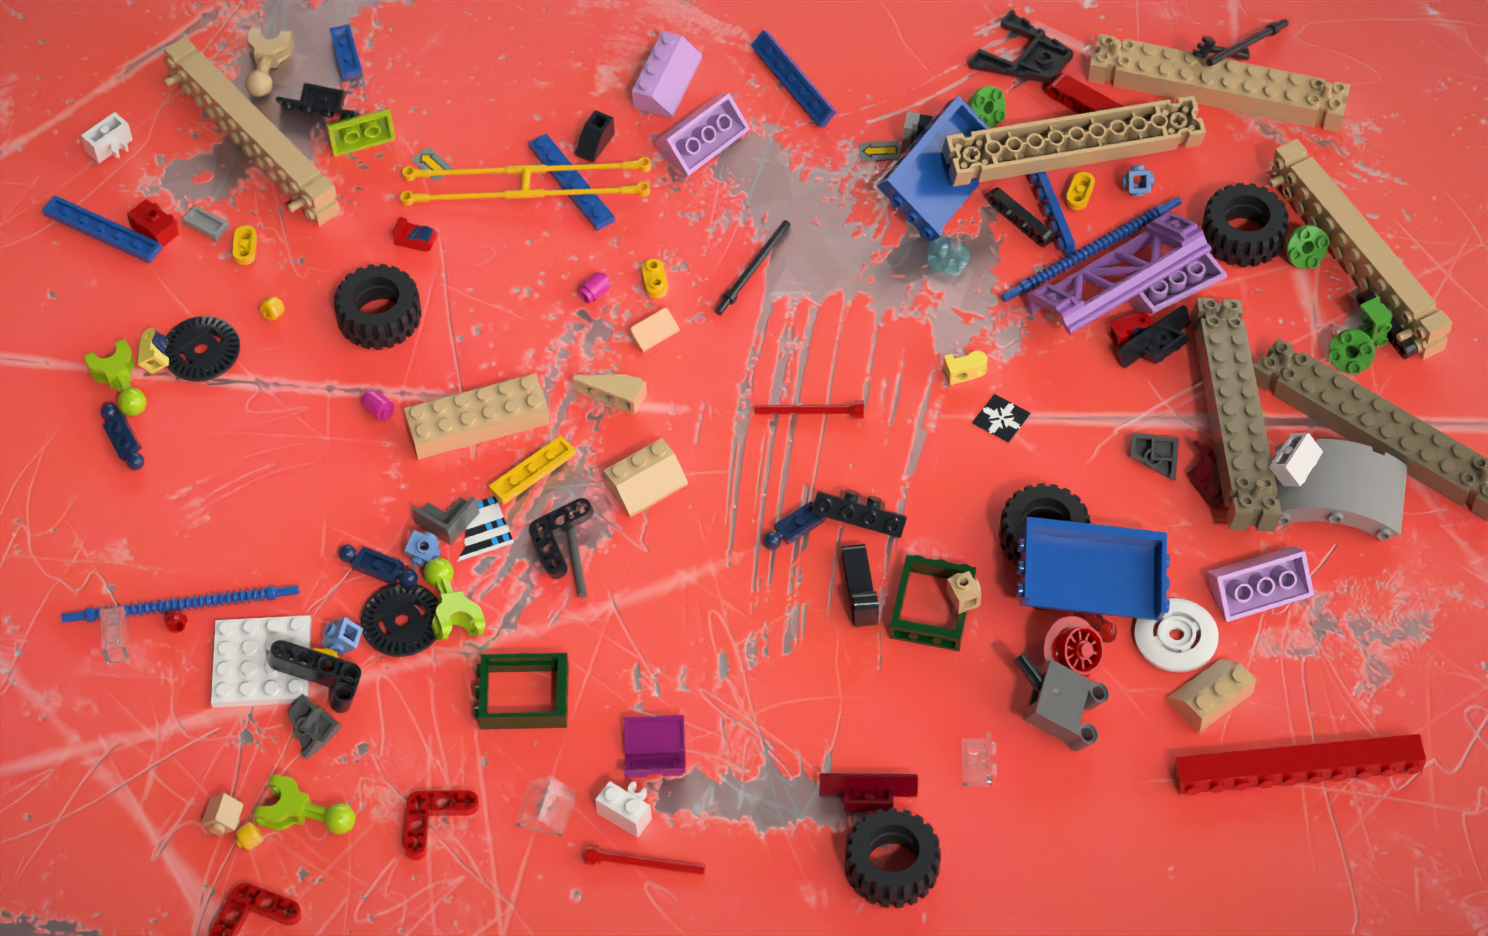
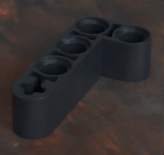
[841,544,879,627]
[268,640,362,713]

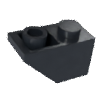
[575,110,615,163]

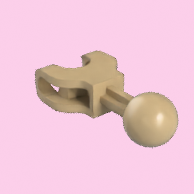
[245,28,294,97]

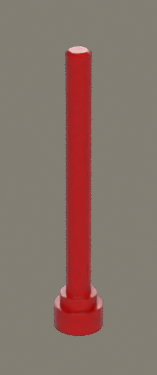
[754,400,864,419]
[585,844,706,875]

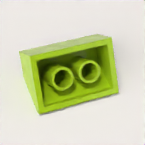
[325,108,396,157]

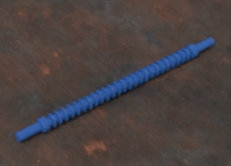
[1001,196,1182,303]
[61,585,300,623]

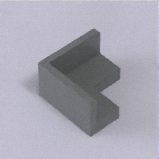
[411,496,480,545]

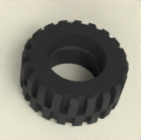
[1201,183,1289,267]
[334,264,422,350]
[999,483,1091,566]
[845,808,941,908]

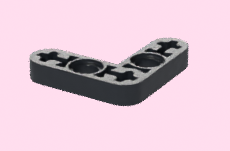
[529,498,594,579]

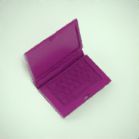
[624,715,686,778]

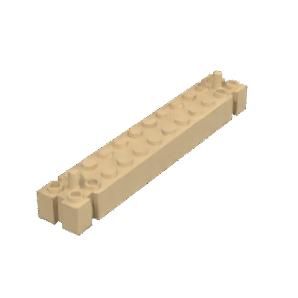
[1088,33,1351,133]
[164,37,340,226]
[942,95,1206,187]
[1268,139,1453,360]

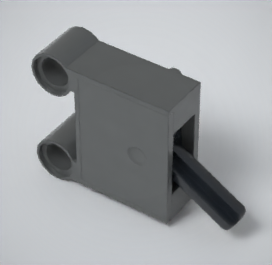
[1014,653,1109,752]

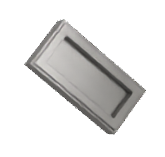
[181,205,230,242]

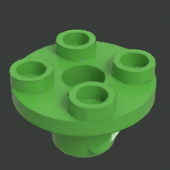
[967,86,1006,128]
[1286,225,1330,269]
[1329,329,1375,375]

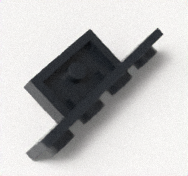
[275,83,360,120]
[1117,305,1191,368]
[811,489,907,538]

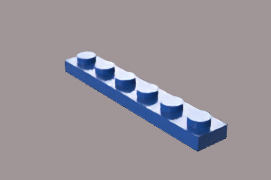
[751,29,837,128]
[528,133,615,231]
[1029,171,1075,257]
[42,195,162,264]

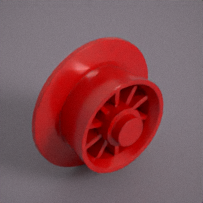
[1043,616,1104,678]

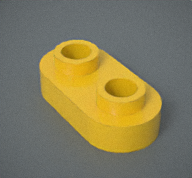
[1066,172,1095,210]
[232,225,257,265]
[642,259,668,299]

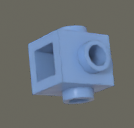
[1122,164,1154,196]
[404,530,442,567]
[321,617,363,655]

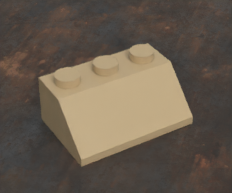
[604,438,688,517]
[1167,659,1257,733]

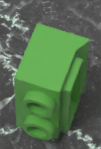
[1356,296,1392,348]

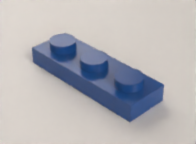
[329,24,363,80]

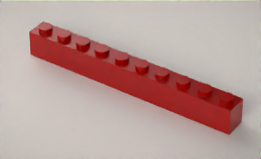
[1174,734,1426,796]

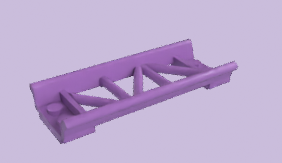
[1027,211,1212,335]

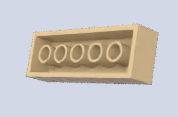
[404,373,550,460]

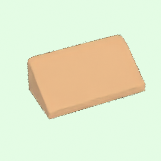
[630,308,680,352]

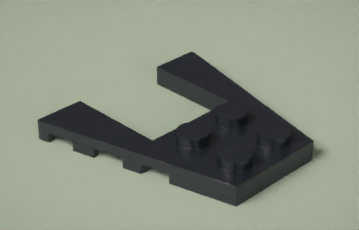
[968,9,1073,83]

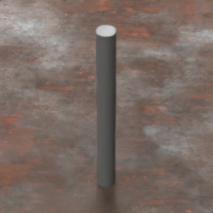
[564,515,587,598]

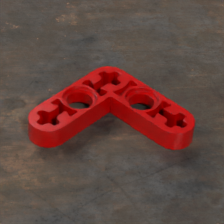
[404,790,479,861]
[209,882,301,936]

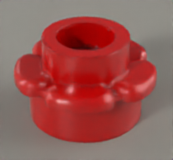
[164,611,188,633]

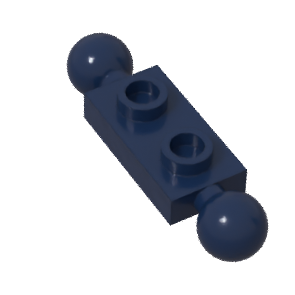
[100,403,145,471]
[762,501,825,550]
[338,544,418,587]

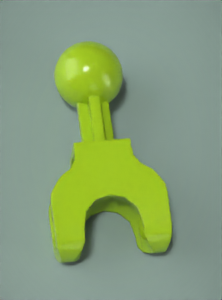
[83,338,147,417]
[423,558,485,640]
[252,775,355,835]

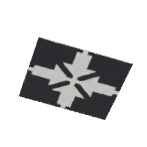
[972,394,1031,443]

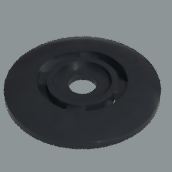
[164,316,241,382]
[361,584,438,657]

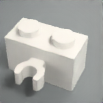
[81,112,133,163]
[1269,433,1323,487]
[595,781,652,838]

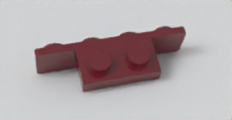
[1187,440,1224,510]
[819,773,918,812]

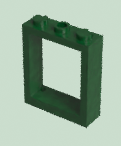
[889,555,976,652]
[474,653,569,729]

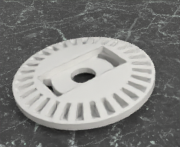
[1134,598,1219,672]

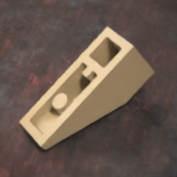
[573,374,647,415]

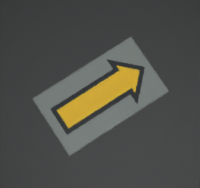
[859,141,901,161]
[411,146,454,182]

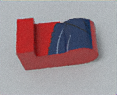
[392,217,438,252]
[1108,312,1152,349]

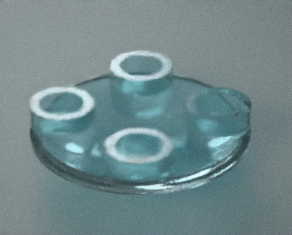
[927,238,971,276]

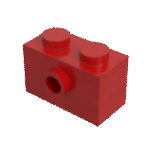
[127,199,179,248]

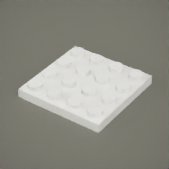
[211,615,312,708]

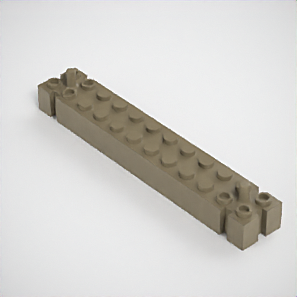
[1191,298,1282,532]
[1254,337,1488,521]

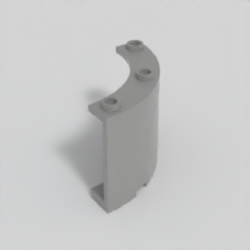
[1274,439,1407,541]

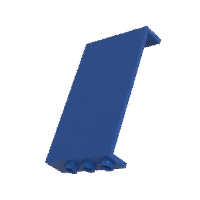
[876,95,991,242]
[1016,517,1170,621]

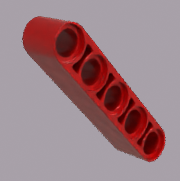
[1046,73,1124,114]

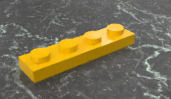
[489,435,576,505]

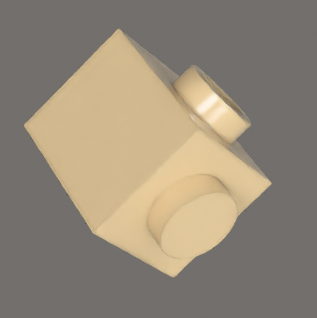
[947,571,981,614]
[202,793,244,835]

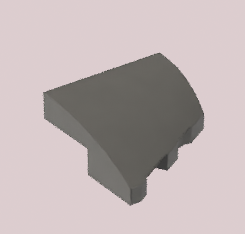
[1130,433,1179,480]
[288,694,343,759]

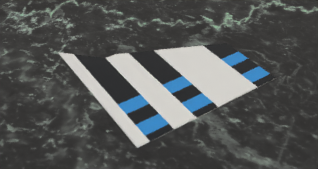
[457,496,514,562]

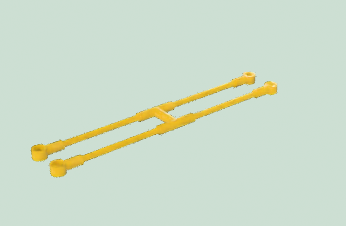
[400,157,651,206]

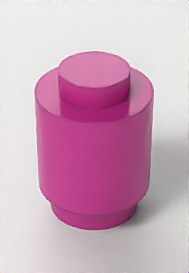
[577,272,611,304]
[361,389,394,421]

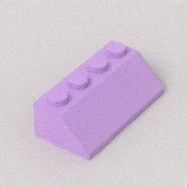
[632,31,703,119]
[655,93,750,176]
[1129,252,1228,314]
[1207,546,1314,622]

